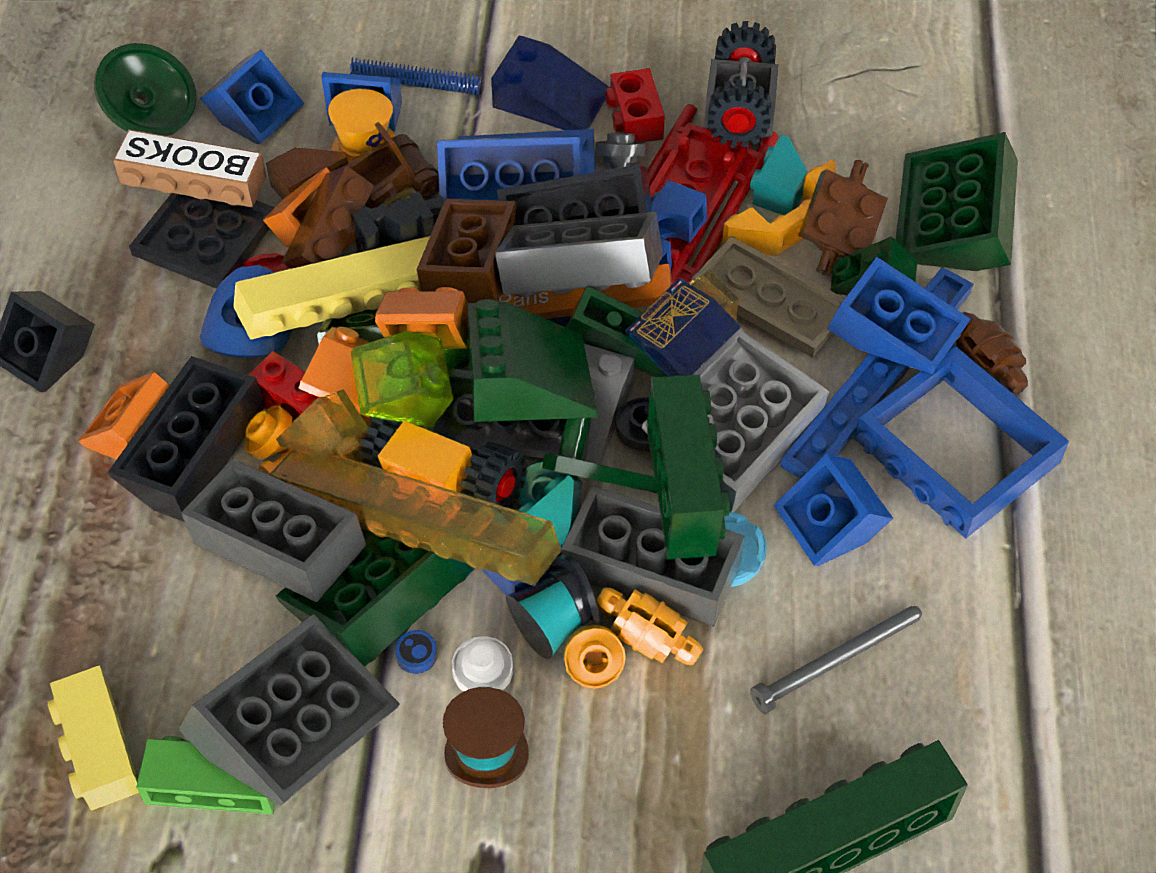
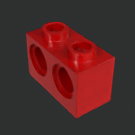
[605,68,665,142]
[248,351,335,436]

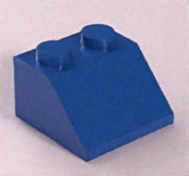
[200,50,304,144]
[321,72,402,131]
[773,454,893,566]

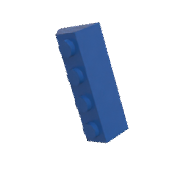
[437,135,583,201]

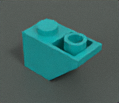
[750,135,807,215]
[511,475,583,564]

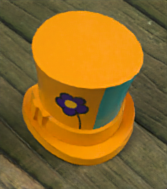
[328,89,395,163]

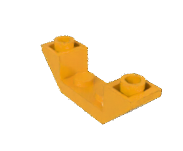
[722,159,837,256]

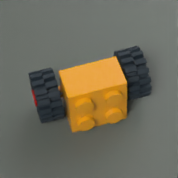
[360,401,527,527]

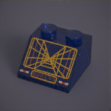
[625,278,741,377]

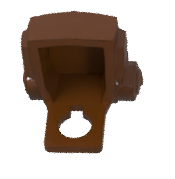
[346,122,439,208]

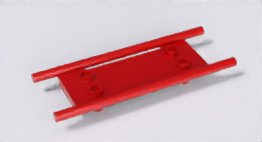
[647,104,778,327]

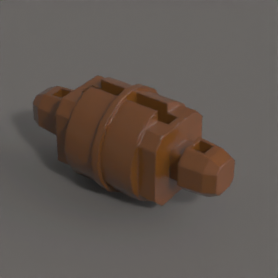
[956,312,1028,394]

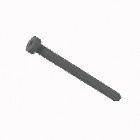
[750,606,922,714]

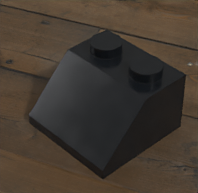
[0,291,95,392]

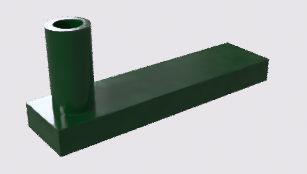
[542,418,657,493]

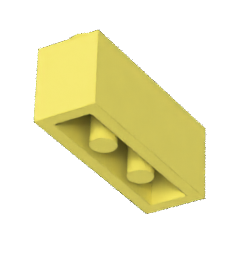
[47,665,139,811]

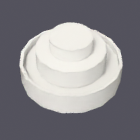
[452,636,513,691]

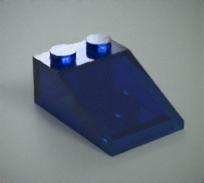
[491,35,610,130]

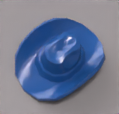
[200,265,293,358]

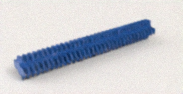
[350,57,482,95]

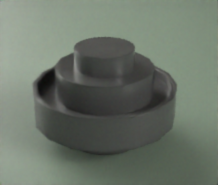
[595,133,646,169]

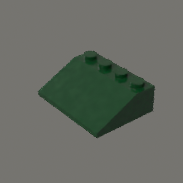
[895,132,1018,271]
[467,299,597,422]
[275,497,480,667]

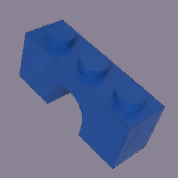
[651,180,707,269]

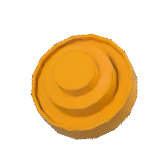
[244,405,293,460]
[563,625,626,689]

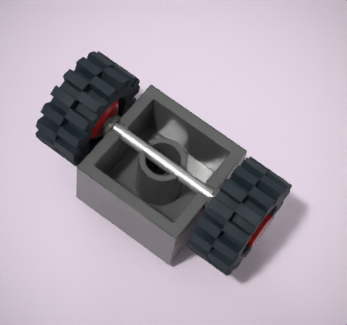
[704,21,779,148]

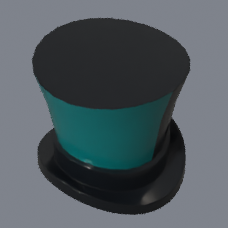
[506,555,602,659]

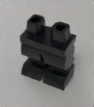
[353,191,444,253]

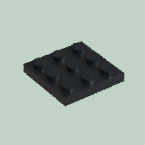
[129,193,275,289]

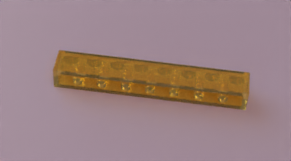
[269,443,561,586]

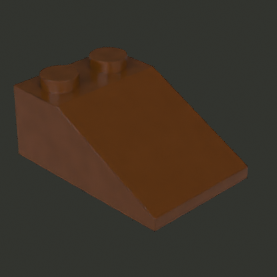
[416,199,516,303]

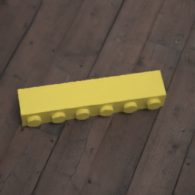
[233,236,430,340]

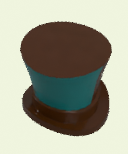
[443,687,529,788]

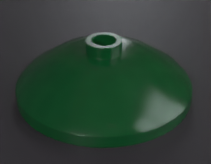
[94,43,197,136]

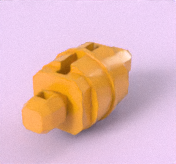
[596,587,703,665]

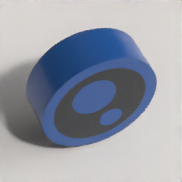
[395,630,437,674]

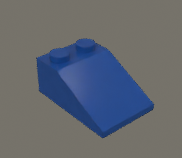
[827,257,971,374]

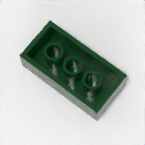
[646,375,730,559]

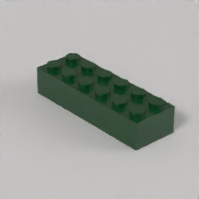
[700,740,968,873]

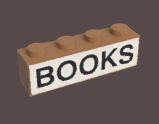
[113,129,266,207]

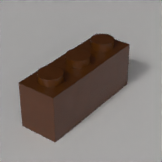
[281,165,375,269]

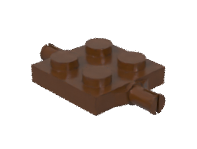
[798,160,888,275]

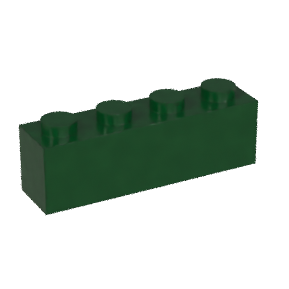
[566,286,716,377]

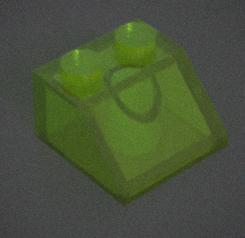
[351,331,453,428]

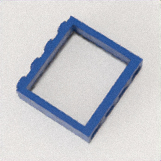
[854,346,1069,539]

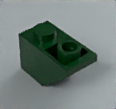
[830,236,917,296]

